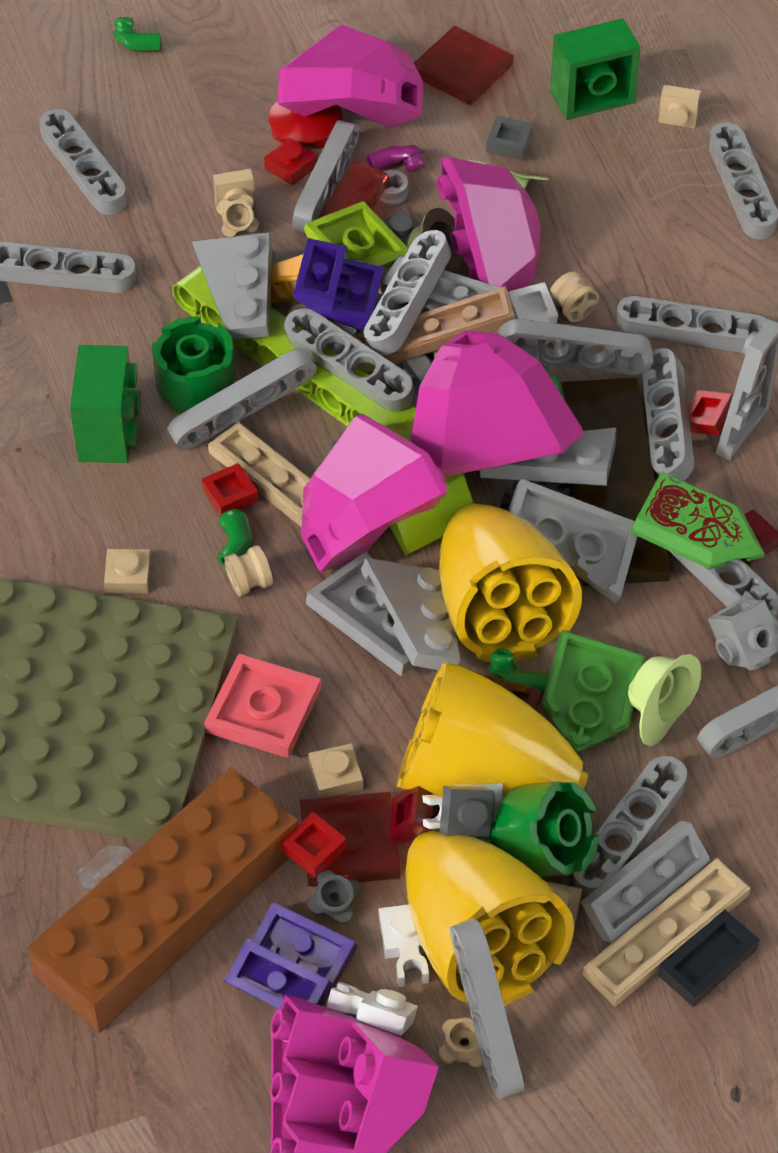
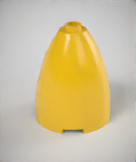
[439,503,582,663]
[396,662,588,798]
[405,830,574,1006]

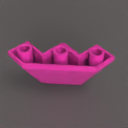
[277,24,423,129]
[436,157,541,292]
[410,330,583,477]
[301,414,448,573]
[270,994,439,1153]

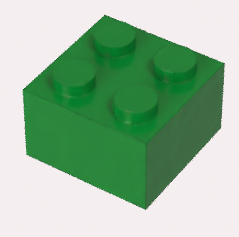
[550,18,641,120]
[70,345,141,463]

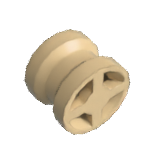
[549,272,599,323]
[225,545,273,597]

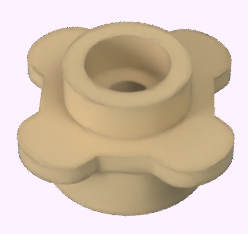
[216,195,259,237]
[439,1018,484,1068]

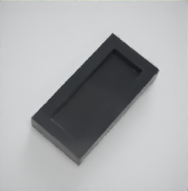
[658,909,760,1007]

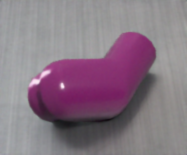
[367,145,425,173]

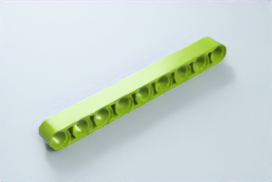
[172,265,416,442]

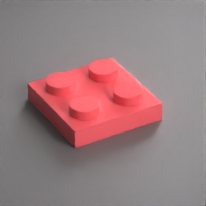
[204,654,321,759]

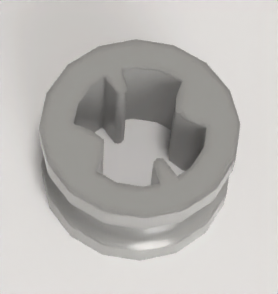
[374,169,409,208]

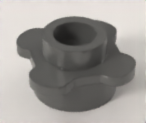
[308,870,362,924]

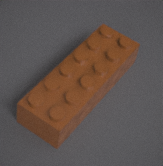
[27,767,298,1033]

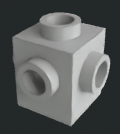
[708,598,778,670]

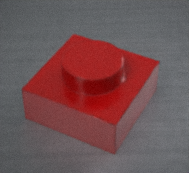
[264,137,318,186]
[688,390,733,436]
[201,463,259,516]
[280,812,347,878]

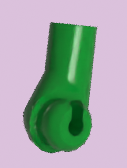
[113,17,161,51]
[217,509,254,568]
[488,649,548,695]

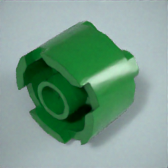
[151,316,236,413]
[490,782,599,877]

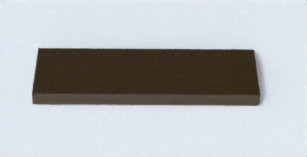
[561,377,670,586]

